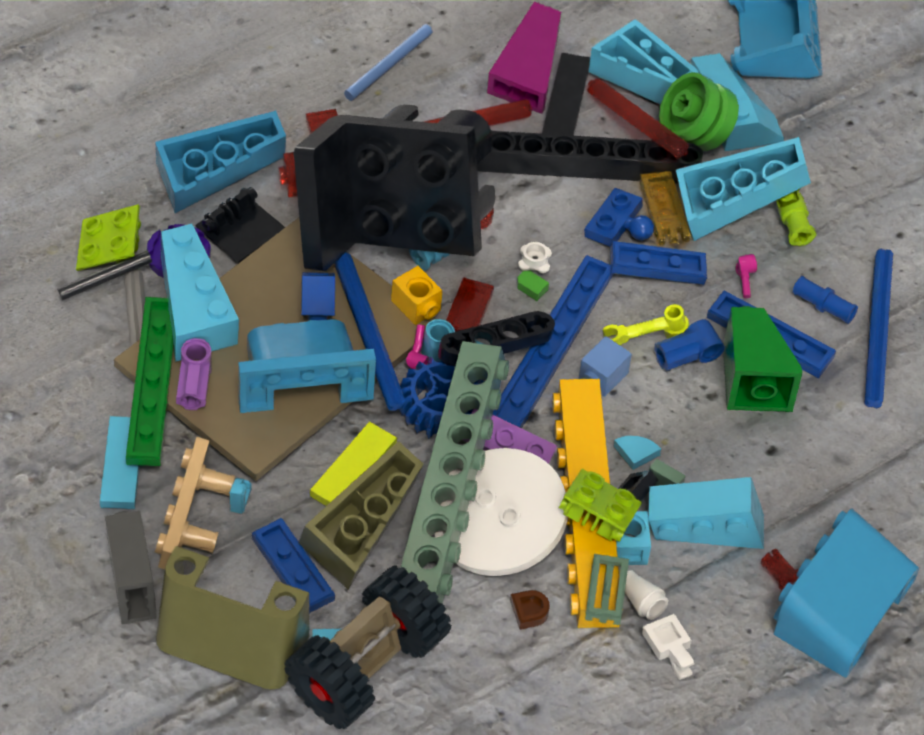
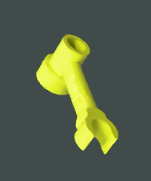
[602,304,689,346]

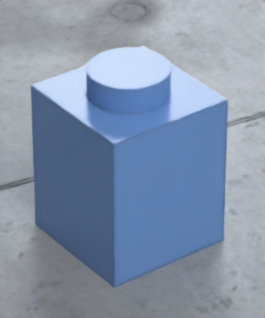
[579,336,632,397]

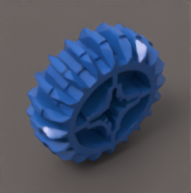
[400,357,485,439]

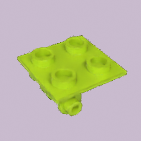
[76,204,141,271]
[558,469,642,542]

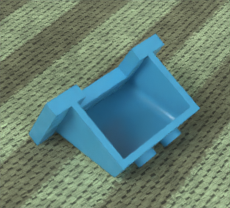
[238,319,376,413]

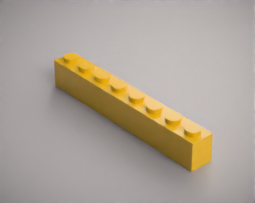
[552,379,623,628]

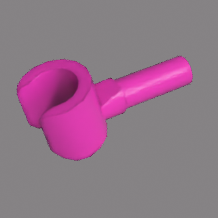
[735,254,757,299]
[406,325,429,370]

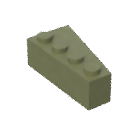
[298,441,423,590]

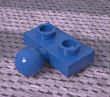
[585,188,654,247]

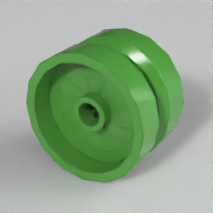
[659,72,739,151]

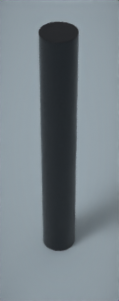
[57,250,152,301]

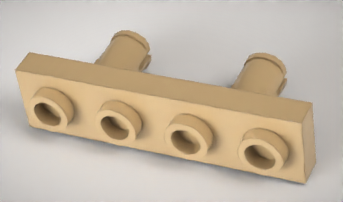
[155,437,235,569]

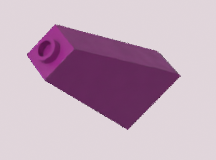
[487,1,561,114]

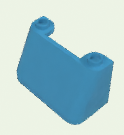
[728,0,822,79]

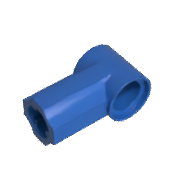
[654,319,725,370]

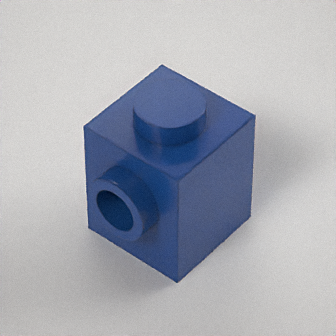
[301,272,335,321]

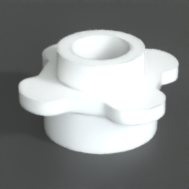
[518,242,552,273]

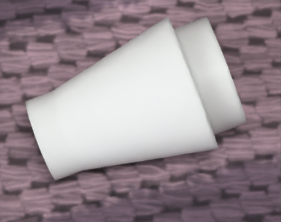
[625,570,668,620]

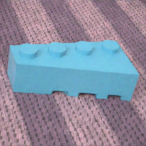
[676,137,811,241]
[161,224,239,362]

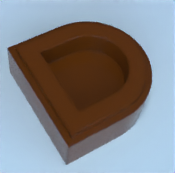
[510,590,550,630]

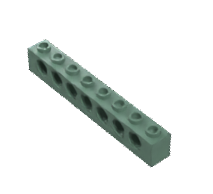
[401,341,509,603]

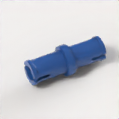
[792,276,858,324]

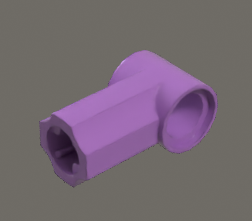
[176,338,212,410]

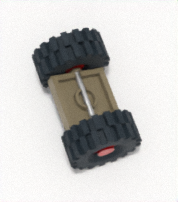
[284,566,452,729]

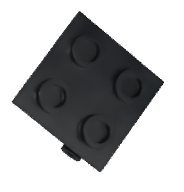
[196,187,285,263]

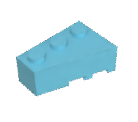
[589,19,699,104]
[648,477,764,549]

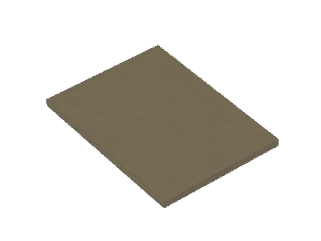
[114,217,436,481]

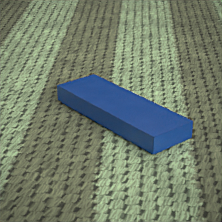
[610,241,707,285]
[252,518,335,613]

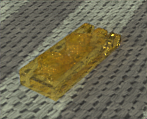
[639,171,690,245]

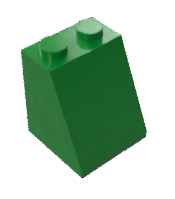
[723,306,802,412]

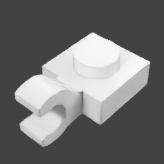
[642,614,694,680]

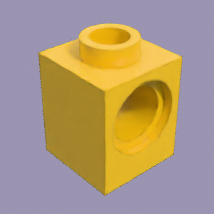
[391,266,443,325]

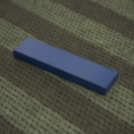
[706,290,836,379]

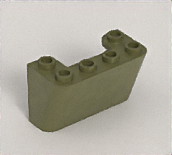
[156,546,309,690]

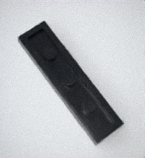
[542,53,590,136]

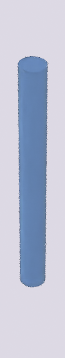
[344,24,432,101]

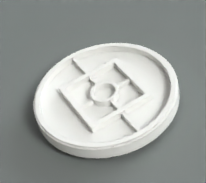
[434,448,568,576]

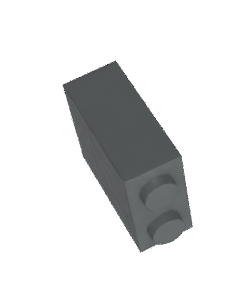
[105,510,157,625]

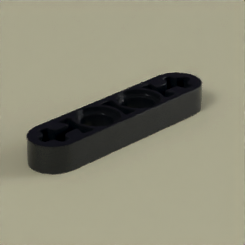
[438,311,555,366]

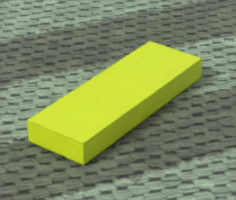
[310,421,397,506]

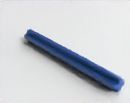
[864,248,893,408]
[335,252,405,412]

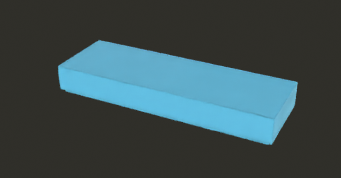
[100,416,140,509]

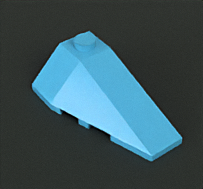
[691,53,784,151]

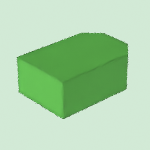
[517,271,549,301]

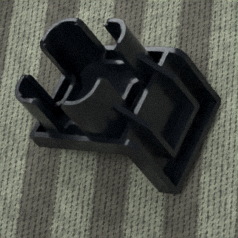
[294,105,495,271]

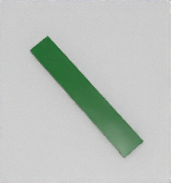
[126,297,174,466]

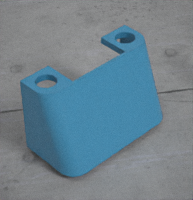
[773,508,919,678]

